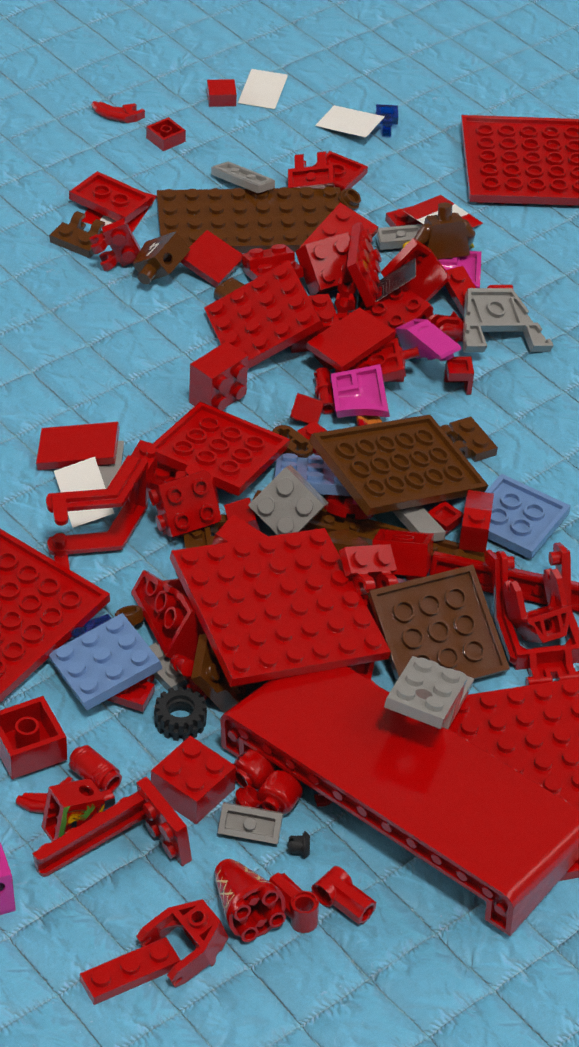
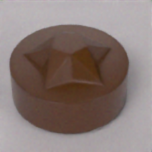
[115,605,144,627]

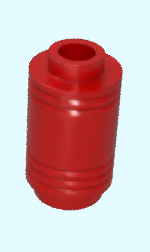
[69,745,122,792]

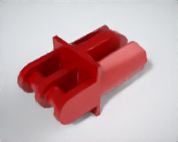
[428,311,464,343]

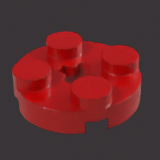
[324,494,374,520]

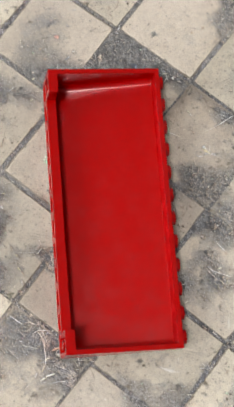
[220,666,579,936]

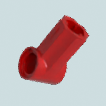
[311,866,377,924]
[269,872,319,933]

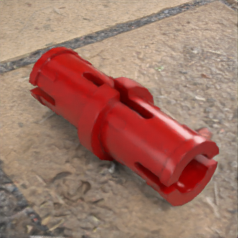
[314,368,336,414]

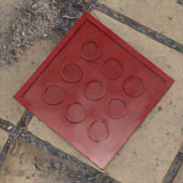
[204,260,324,369]
[149,402,290,496]

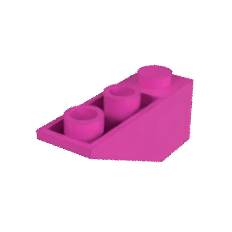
[395,319,461,361]

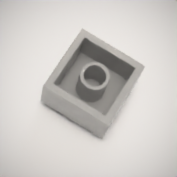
[248,465,328,535]

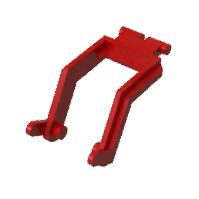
[46,446,157,570]
[484,542,579,686]

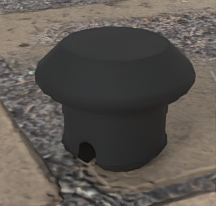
[288,831,310,859]

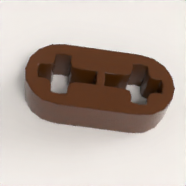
[272,425,313,458]

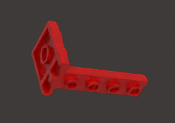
[32,776,192,877]

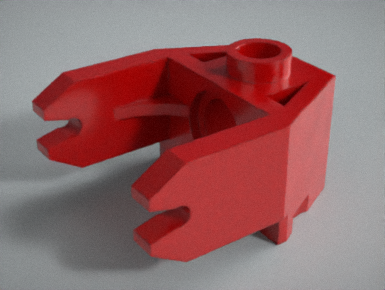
[502,568,572,643]
[136,899,229,987]

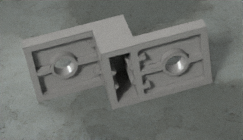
[384,656,474,729]

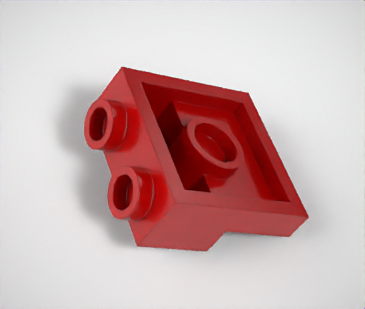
[242,244,304,280]

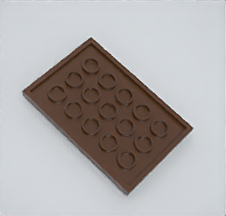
[309,415,489,516]

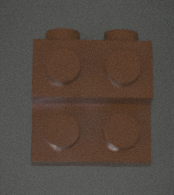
[191,633,247,713]

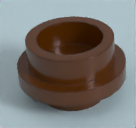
[339,188,361,211]

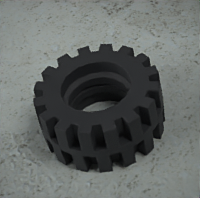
[154,687,207,741]

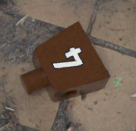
[133,231,190,285]

